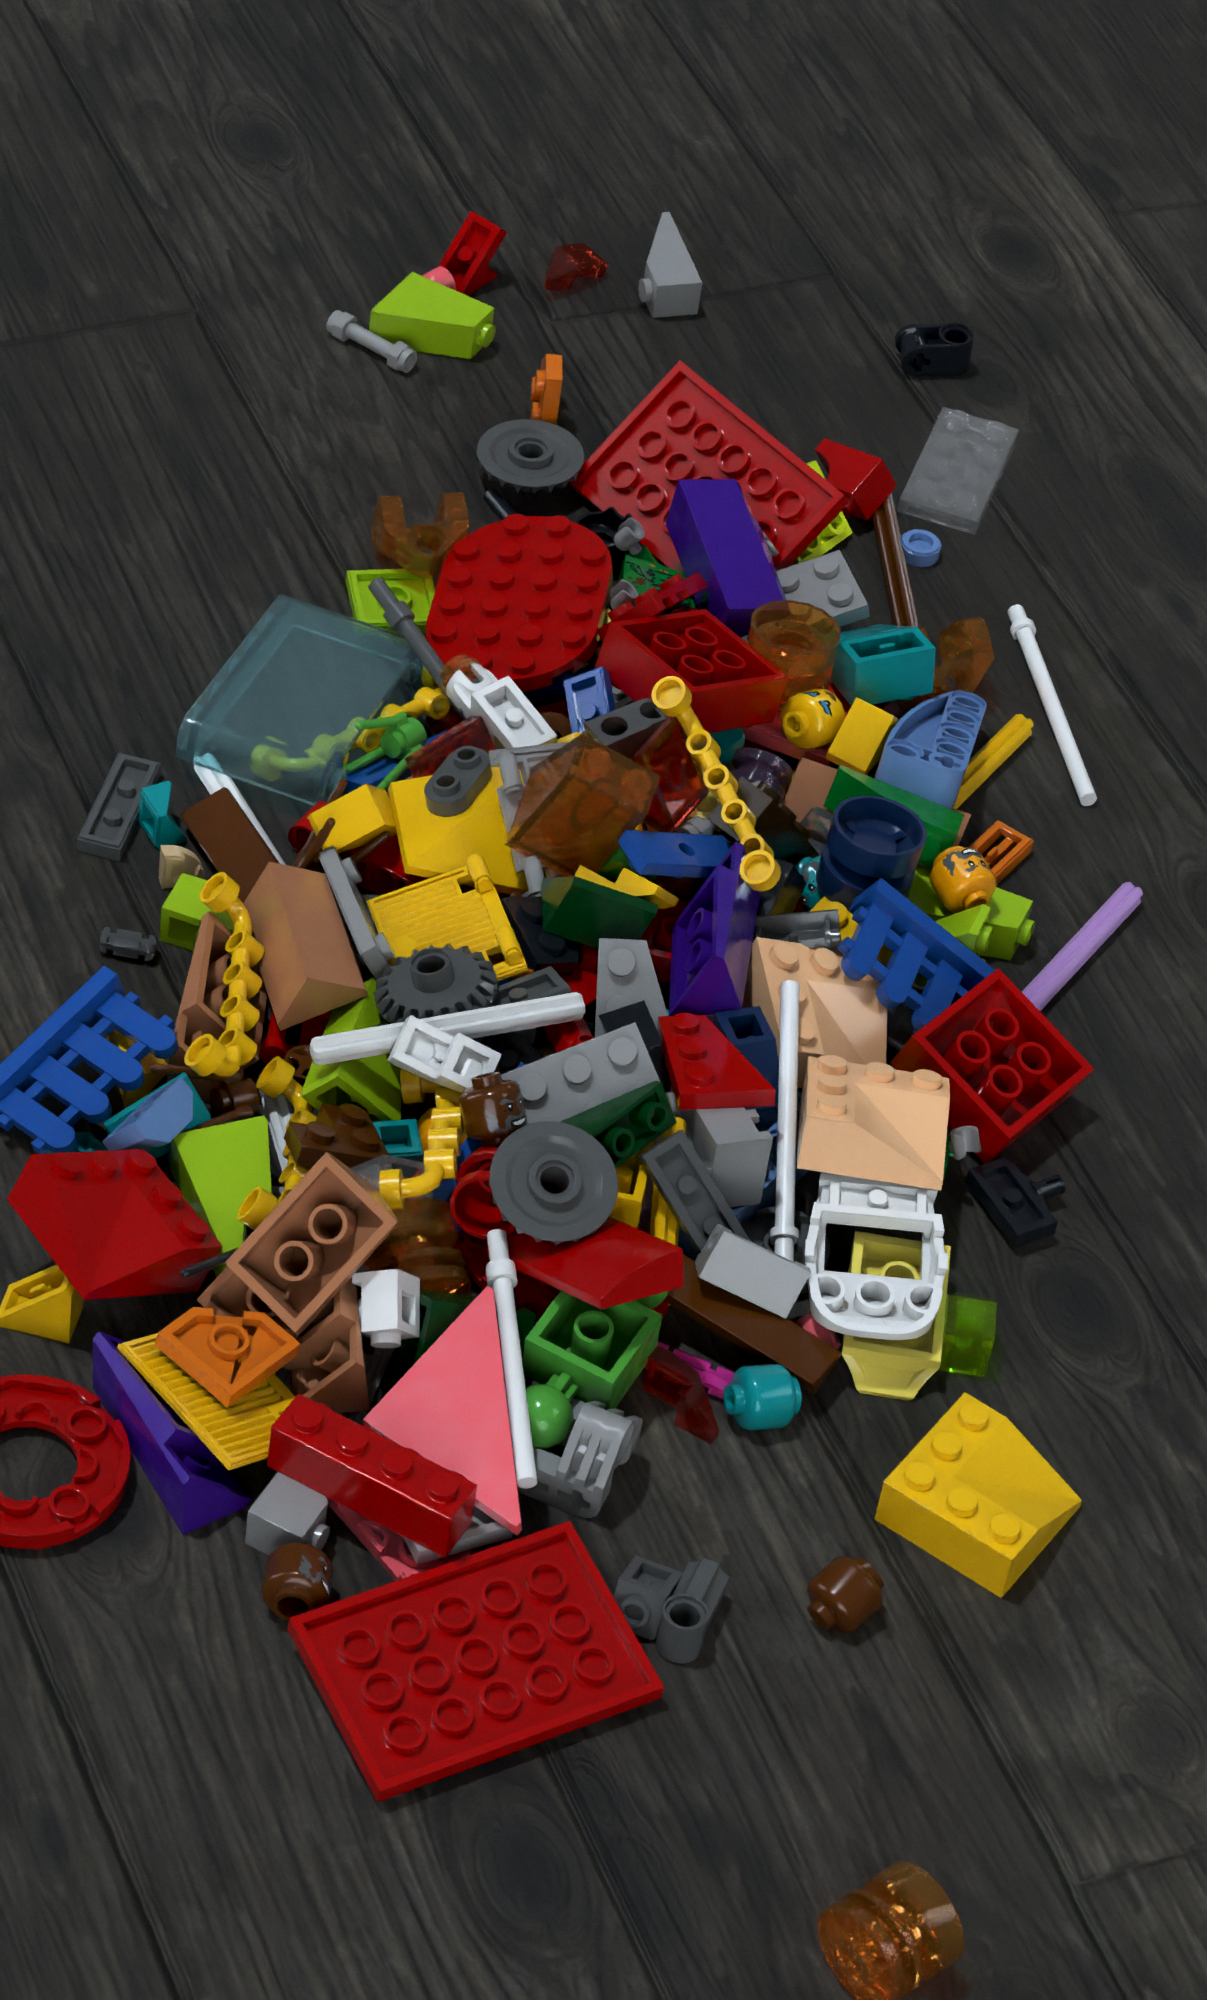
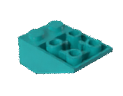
[801,624,936,706]

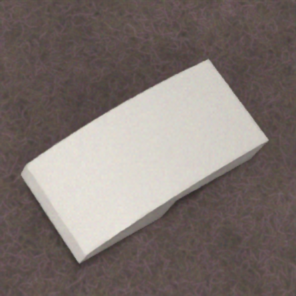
[387,1015,502,1093]

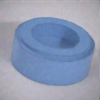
[900,529,941,567]

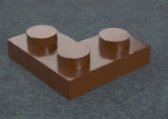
[284,1103,392,1176]

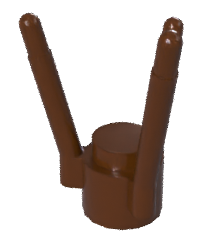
[291,778,390,874]
[150,1063,260,1132]

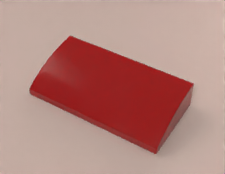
[487,1216,684,1309]

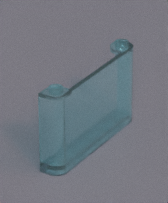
[176,594,424,806]

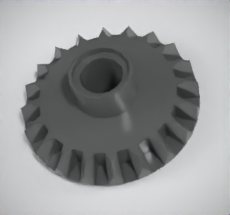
[476,419,584,494]
[374,943,498,1024]
[488,1121,618,1246]

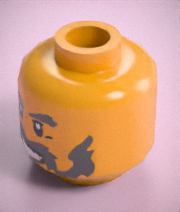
[929,846,997,913]

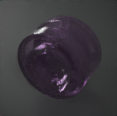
[729,747,793,803]

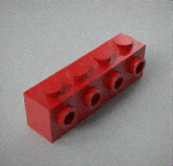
[267,1393,477,1558]

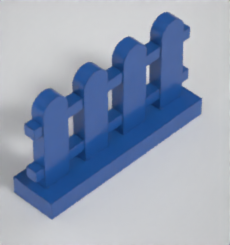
[838,878,995,1032]
[0,965,179,1154]

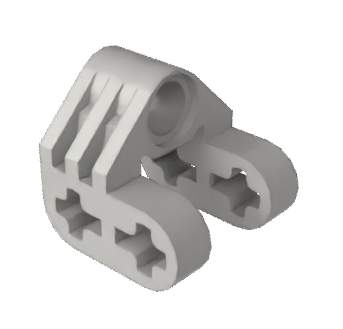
[515,1398,643,1518]

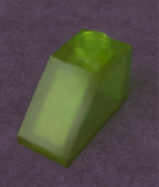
[939,1291,997,1377]

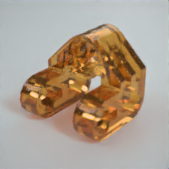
[371,492,469,578]
[918,617,995,699]

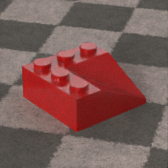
[595,609,789,738]
[890,968,1094,1164]
[7,1149,223,1300]

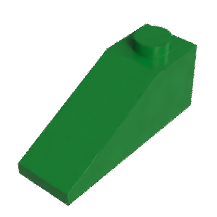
[823,765,964,869]

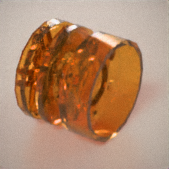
[746,600,841,713]
[362,1198,471,1295]
[817,1861,965,2000]

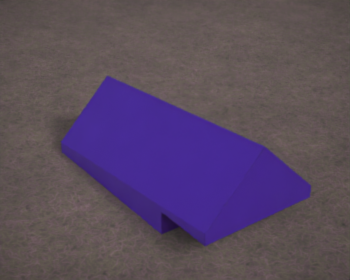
[666,479,791,638]
[669,842,760,1016]
[93,1331,252,1535]

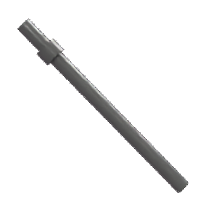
[368,577,486,744]

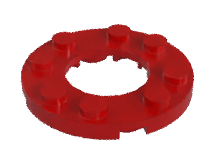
[0,1374,130,1550]

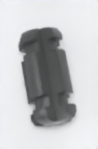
[99,926,157,962]

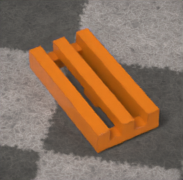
[968,820,1034,885]

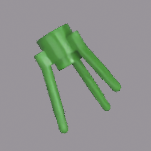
[331,712,427,790]

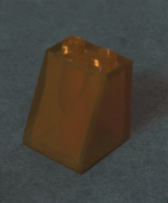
[505,734,660,877]

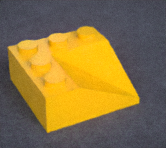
[874,1392,1082,1598]

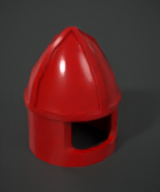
[450,1147,516,1239]

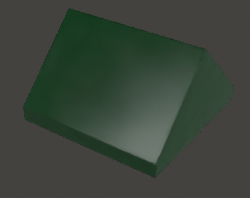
[541,876,659,949]

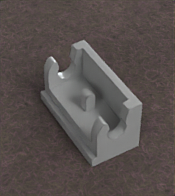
[695,1224,811,1319]

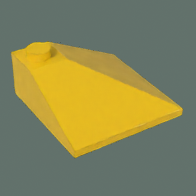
[388,767,529,894]

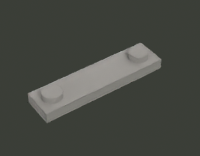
[318,845,396,980]

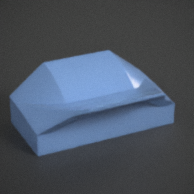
[102,1077,193,1151]

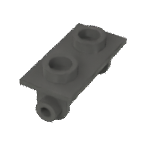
[752,909,841,951]

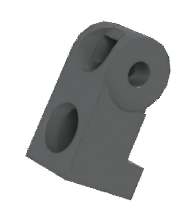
[584,698,676,778]

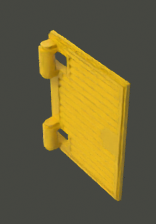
[366,853,528,981]
[117,1333,296,1470]

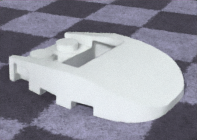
[805,1172,948,1340]

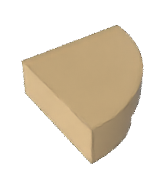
[158,845,206,889]

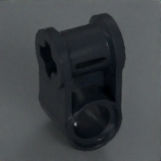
[895,322,974,377]

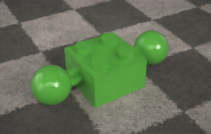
[509,1291,669,1449]

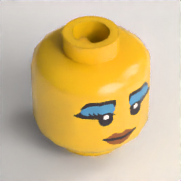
[780,689,845,749]

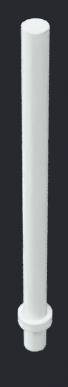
[1008,604,1097,806]
[770,980,800,1262]

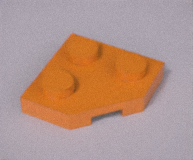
[530,354,563,425]
[155,1307,300,1408]

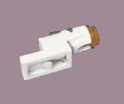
[440,654,557,765]

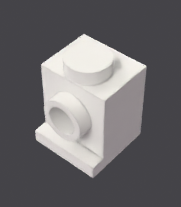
[352,1269,420,1348]

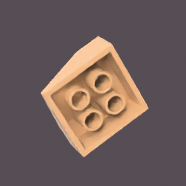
[741,937,888,1088]
[797,1055,950,1191]

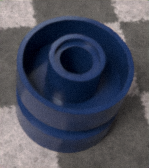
[816,795,927,911]

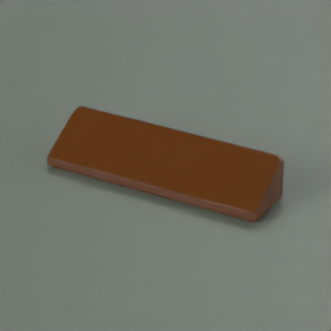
[181,787,280,903]
[665,1254,842,1394]

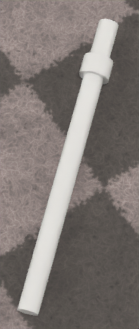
[486,1229,537,1489]

